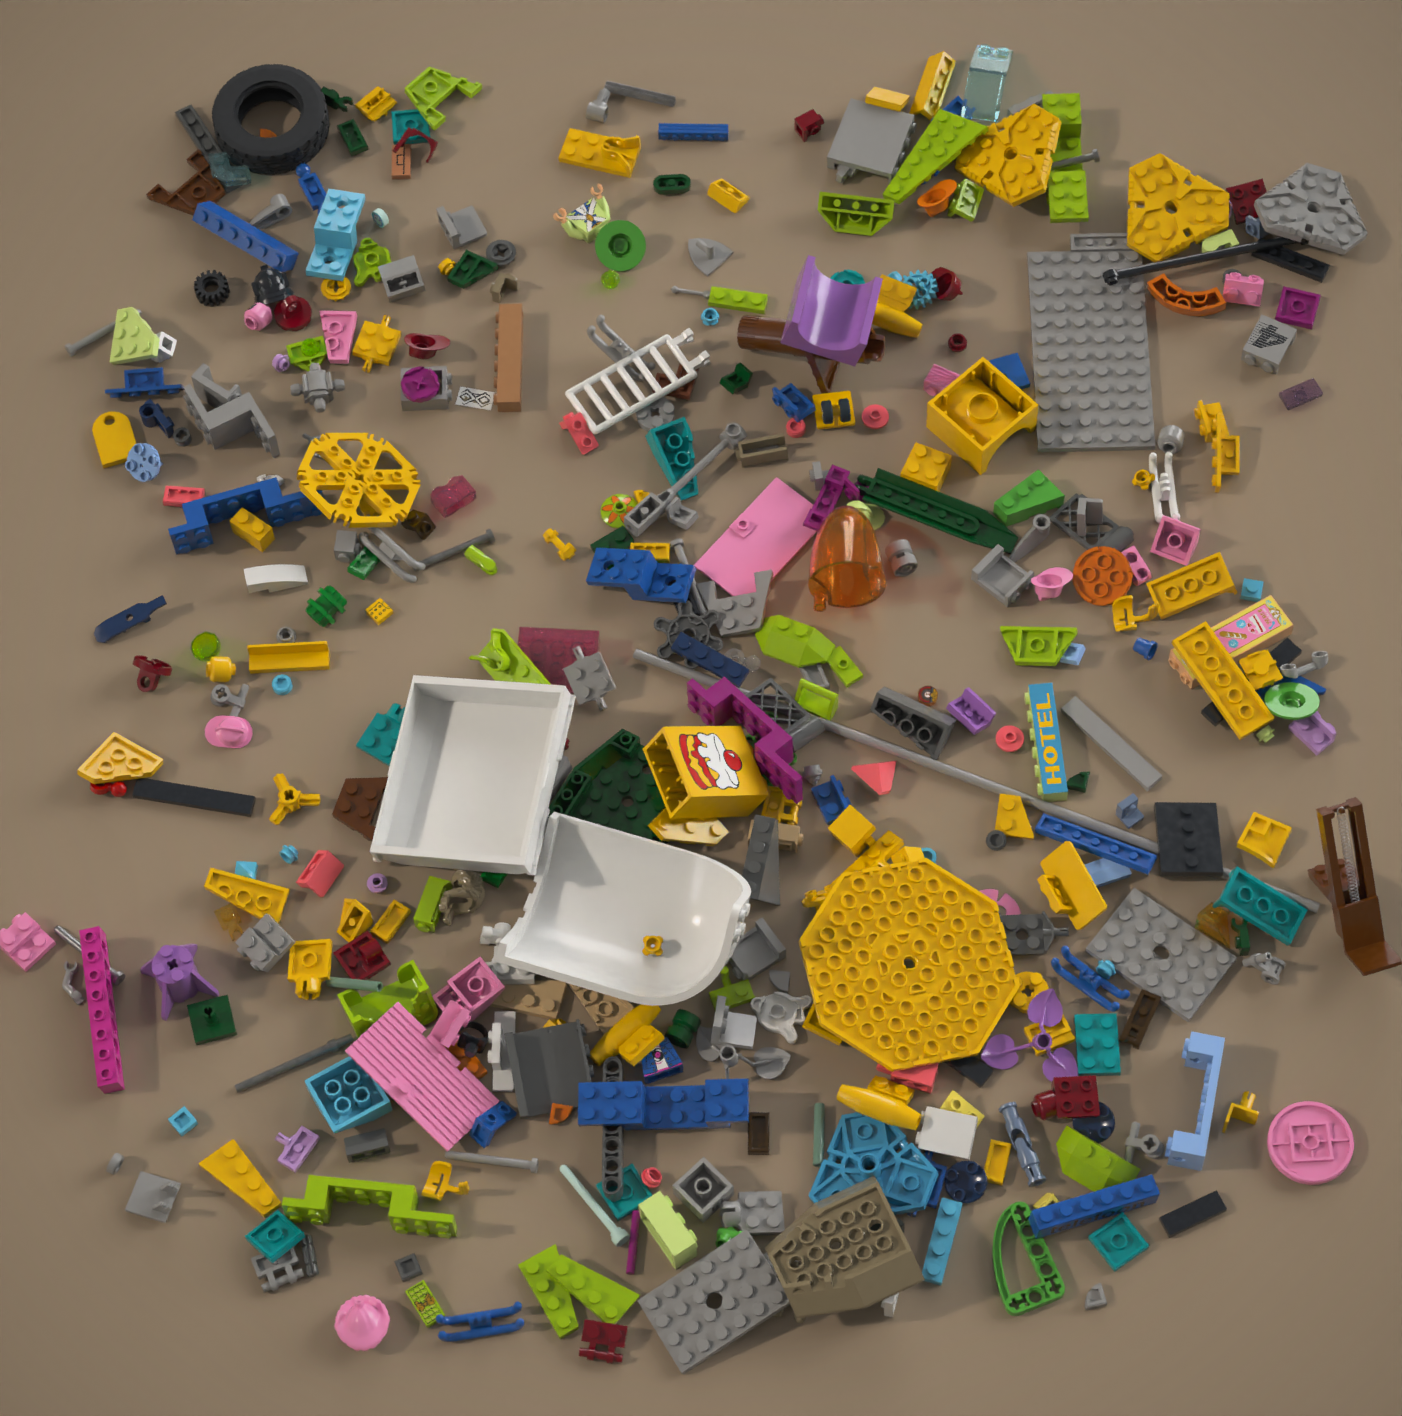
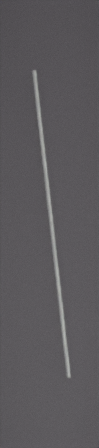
[633,649,1320,913]

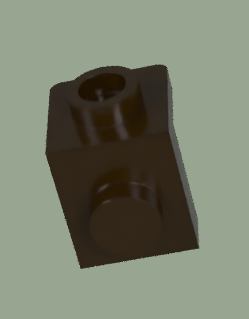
[401,509,436,540]

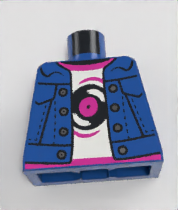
[641,1037,684,1084]

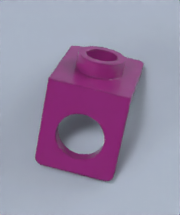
[844,478,869,502]

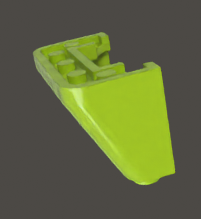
[337,960,438,1038]

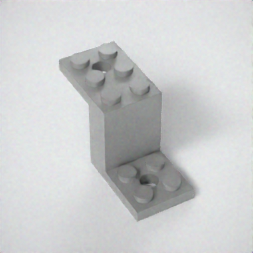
[183,384,280,458]

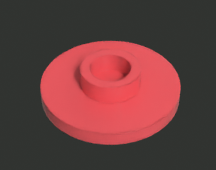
[862,404,889,429]
[996,725,1024,752]

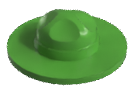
[595,220,646,271]
[1264,682,1320,720]

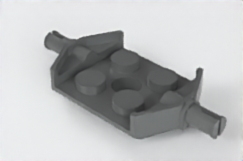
[999,911,1069,955]

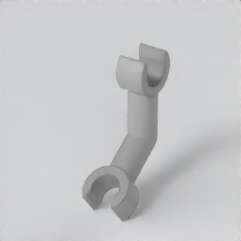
[62,961,84,1005]

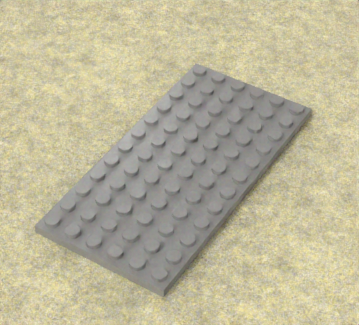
[1027,251,1155,452]

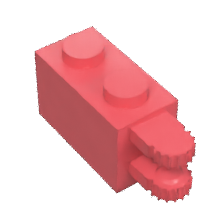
[876,1063,939,1094]

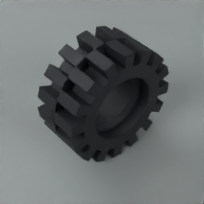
[194,270,230,307]

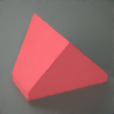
[851,760,897,795]

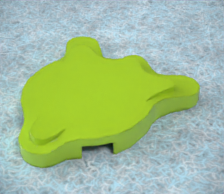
[353,238,392,287]

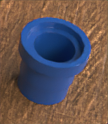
[1133,637,1158,661]

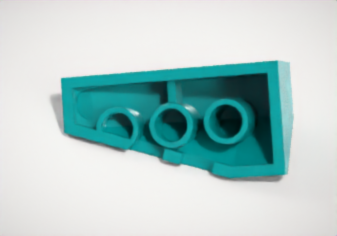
[645,417,698,501]

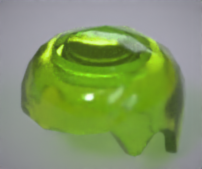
[191,631,221,662]

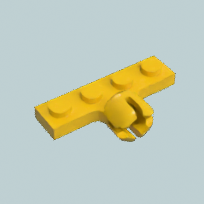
[831,830,905,884]

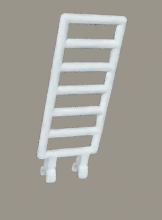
[565,328,710,435]

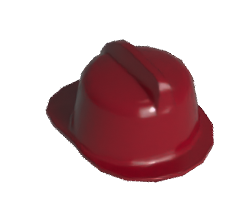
[931,267,963,301]
[404,333,450,359]

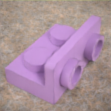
[1288,711,1336,756]

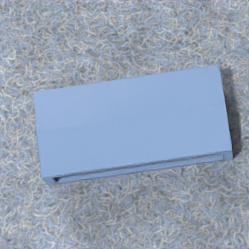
[1084,858,1132,888]

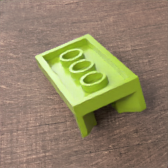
[469,629,551,685]

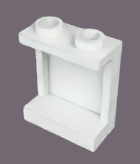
[915,1106,978,1161]

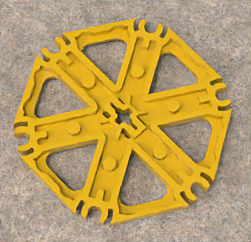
[296,433,421,528]

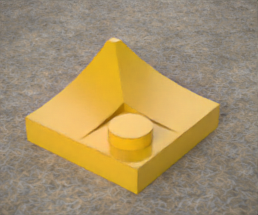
[1237,812,1292,868]

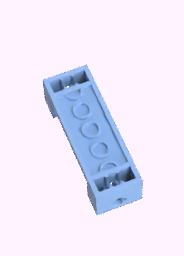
[1164,1031,1225,1171]

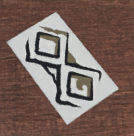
[456,387,496,410]

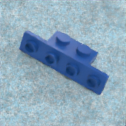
[105,367,184,398]

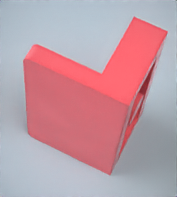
[296,850,344,897]

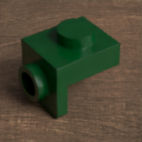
[719,362,753,395]

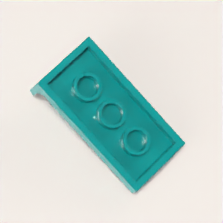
[1212,866,1307,946]

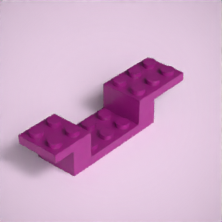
[687,677,803,804]

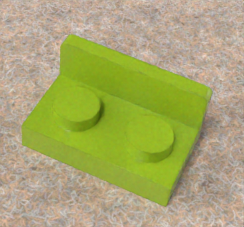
[947,179,984,222]

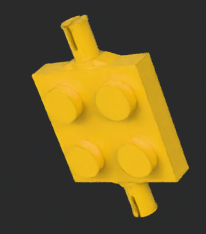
[352,315,401,373]

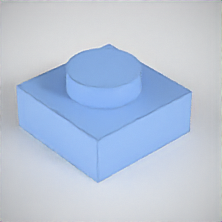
[1060,643,1085,665]

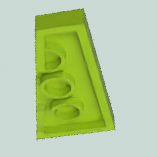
[546,1254,640,1324]

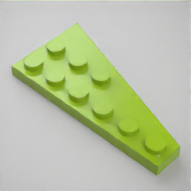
[882,109,989,205]

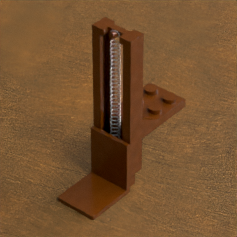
[1308,797,1402,976]

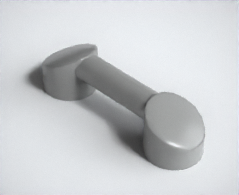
[1280,651,1328,679]

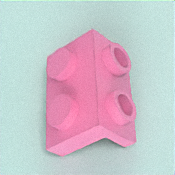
[1223,272,1264,307]
[429,1000,471,1048]

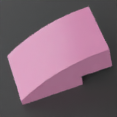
[433,957,505,1033]

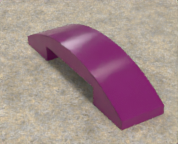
[803,464,850,532]

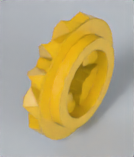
[321,276,351,302]

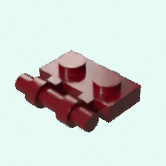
[579,1319,628,1364]

